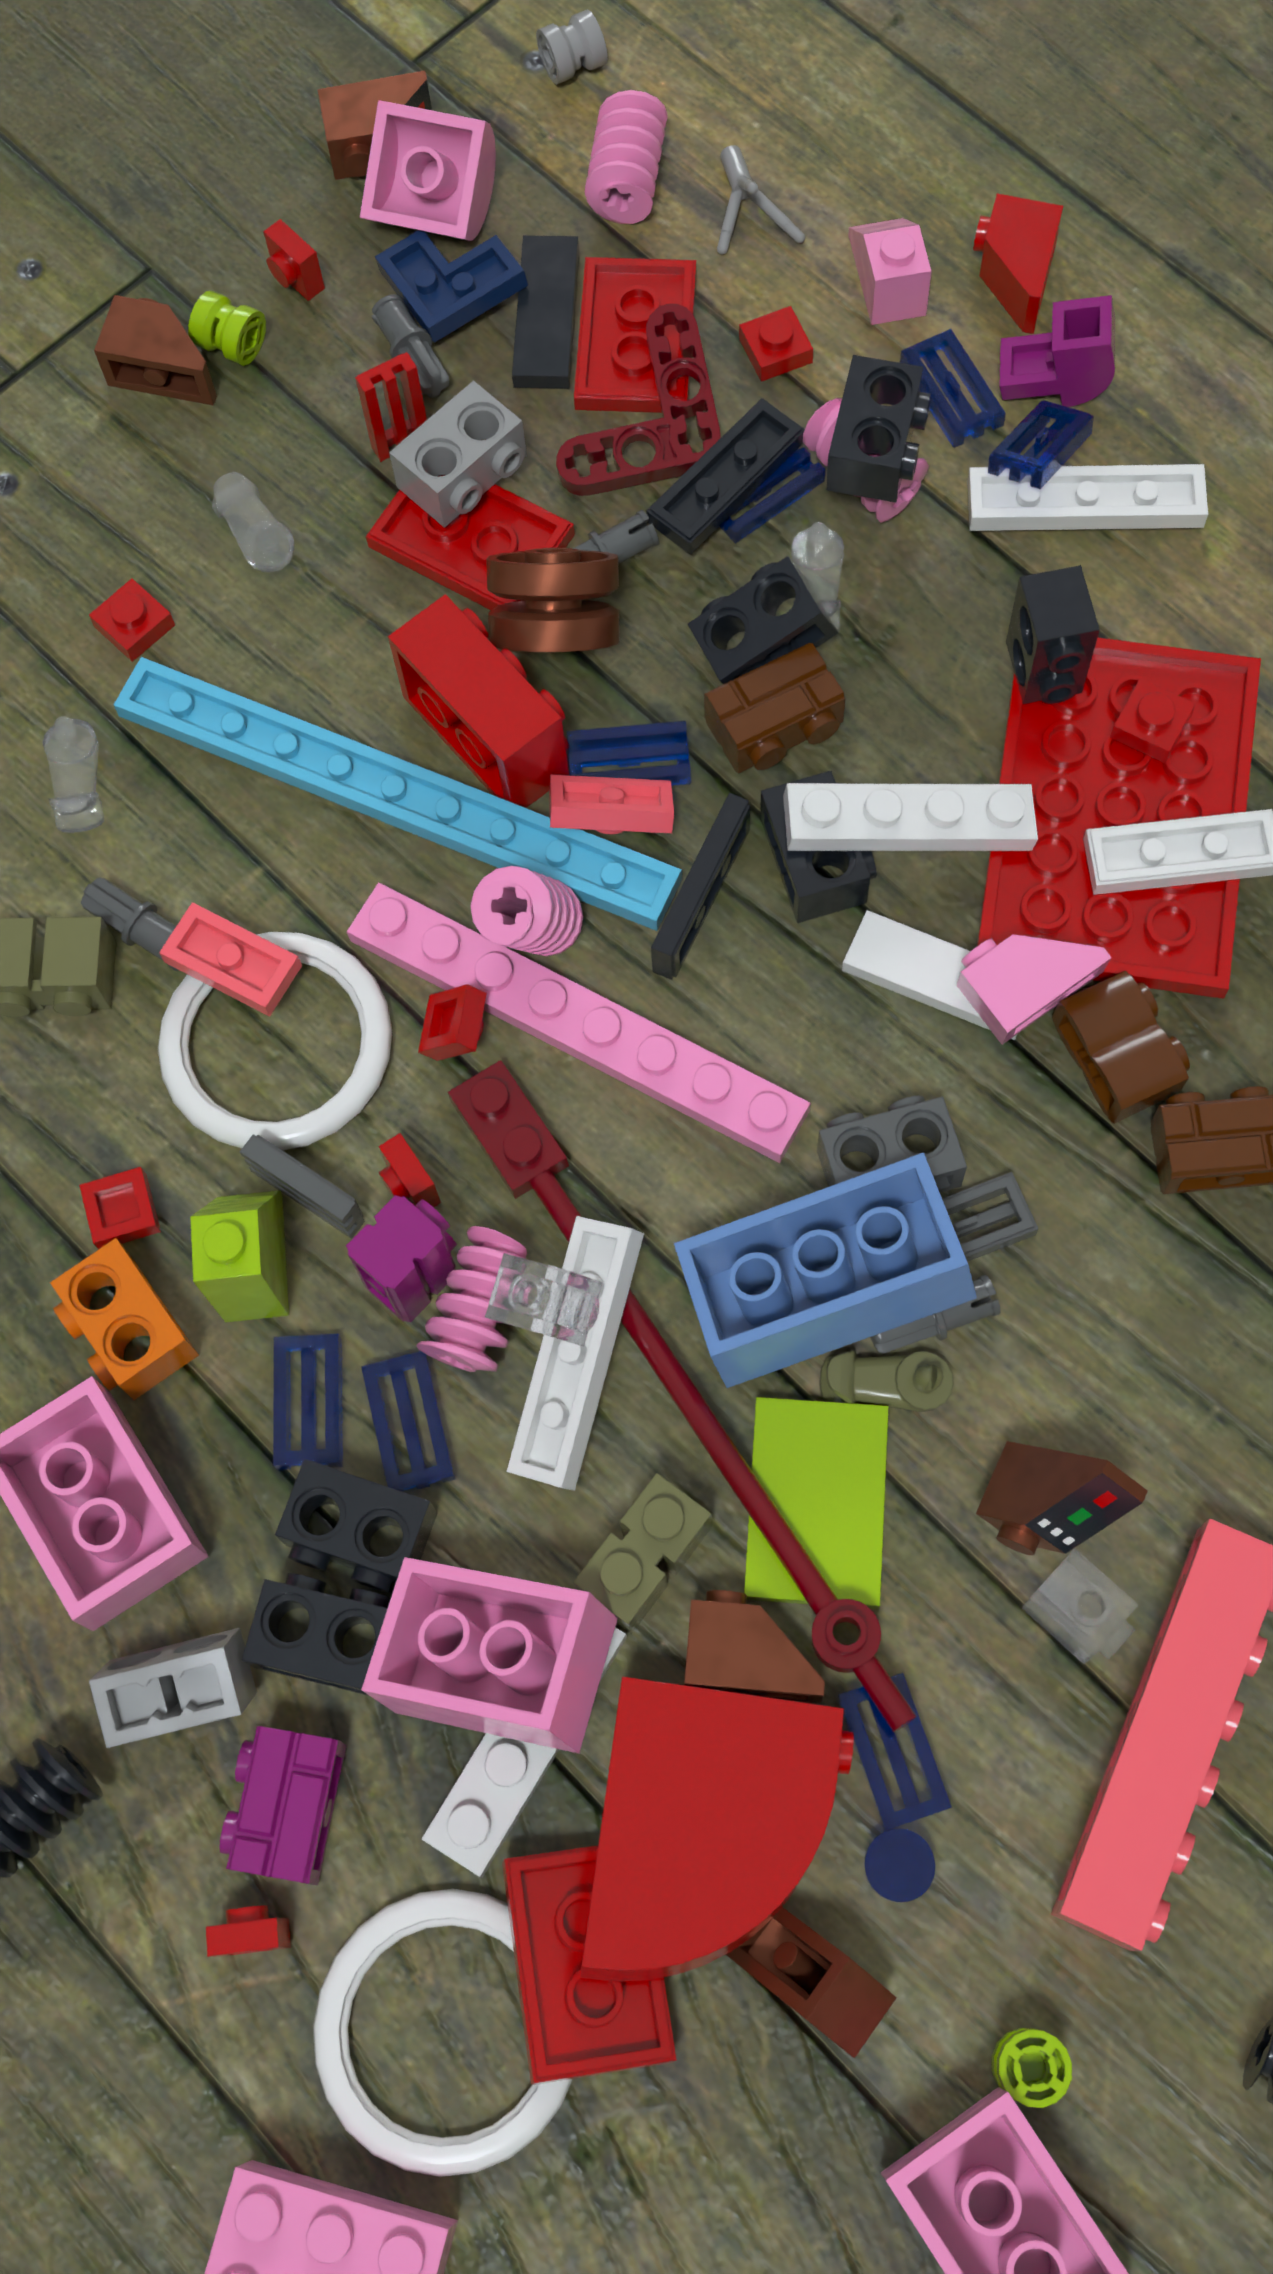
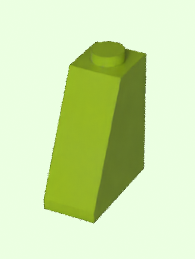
[190,1190,289,1323]

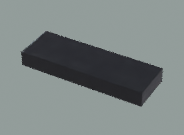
[512,235,579,389]
[646,398,805,555]
[651,793,750,980]

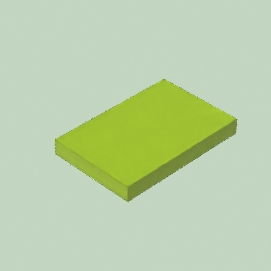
[744,1397,889,1609]

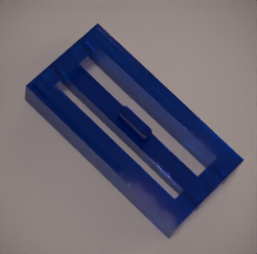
[900,329,1006,448]
[988,400,1094,489]
[719,447,826,544]
[567,721,691,786]
[273,1334,343,1470]
[361,1351,456,1492]
[837,1673,952,1831]

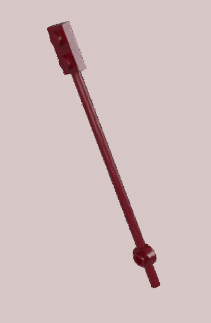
[448,1060,917,1732]

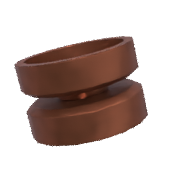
[486,548,619,652]

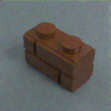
[704,643,845,774]
[1151,1086,1273,1194]

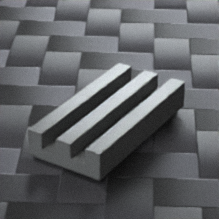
[240,1134,365,1239]
[942,1172,1038,1262]

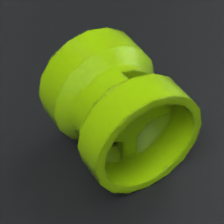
[188,290,266,366]
[992,2028,1072,2108]

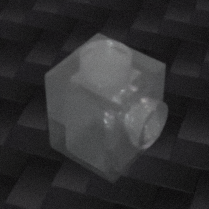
[485,1253,603,1347]
[1022,1548,1138,1664]

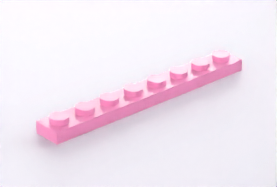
[347,882,810,1163]

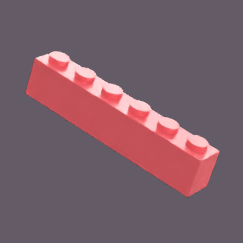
[1051,1519,1273,1951]

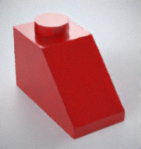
[973,193,1064,334]

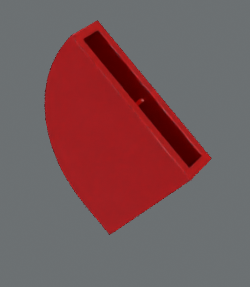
[580,1677,854,1982]

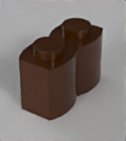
[1052,971,1190,1124]

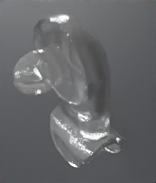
[212,472,295,572]
[791,522,844,632]
[43,716,104,833]

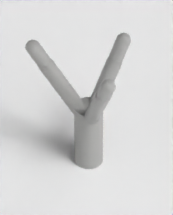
[717,145,805,255]

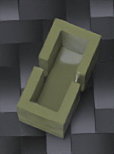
[0,917,116,1017]
[573,1473,712,1634]

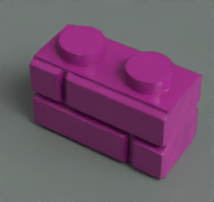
[346,1195,457,1323]
[220,1726,347,1886]

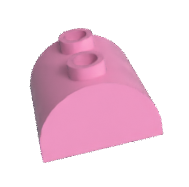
[360,100,496,241]

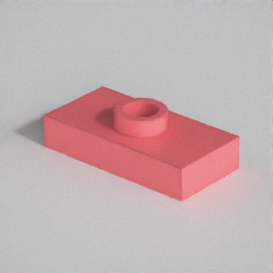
[549,775,674,835]
[159,902,302,1017]

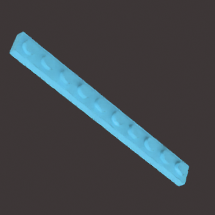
[114,657,682,931]

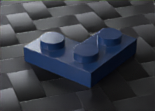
[375,230,528,343]

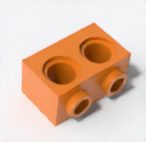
[50,1238,199,1400]

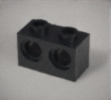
[826,355,931,503]
[688,556,838,684]
[1006,565,1100,704]
[760,771,877,923]
[275,1459,438,1593]
[242,1573,391,1696]

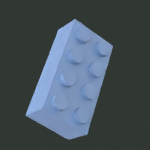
[674,1152,977,1388]

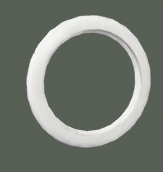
[158,932,392,1150]
[313,1889,573,2177]

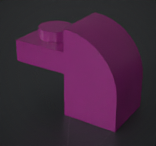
[999,295,1115,408]

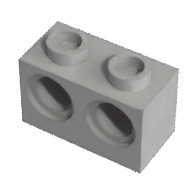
[389,380,527,527]
[89,1628,257,1748]

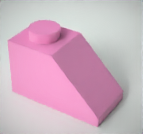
[848,218,931,325]
[956,934,1112,1045]

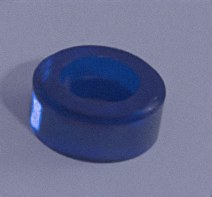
[864,1829,936,1903]

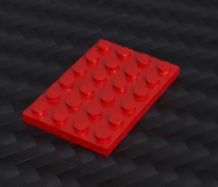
[977,637,1261,999]

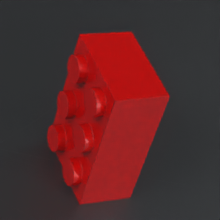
[388,594,569,808]

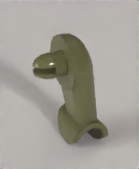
[819,1350,954,1412]

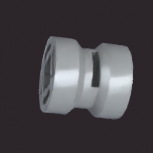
[536,9,608,85]

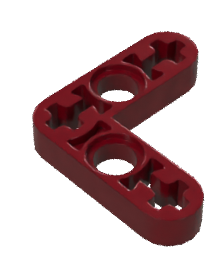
[556,304,721,496]

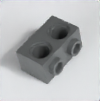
[817,1096,967,1192]

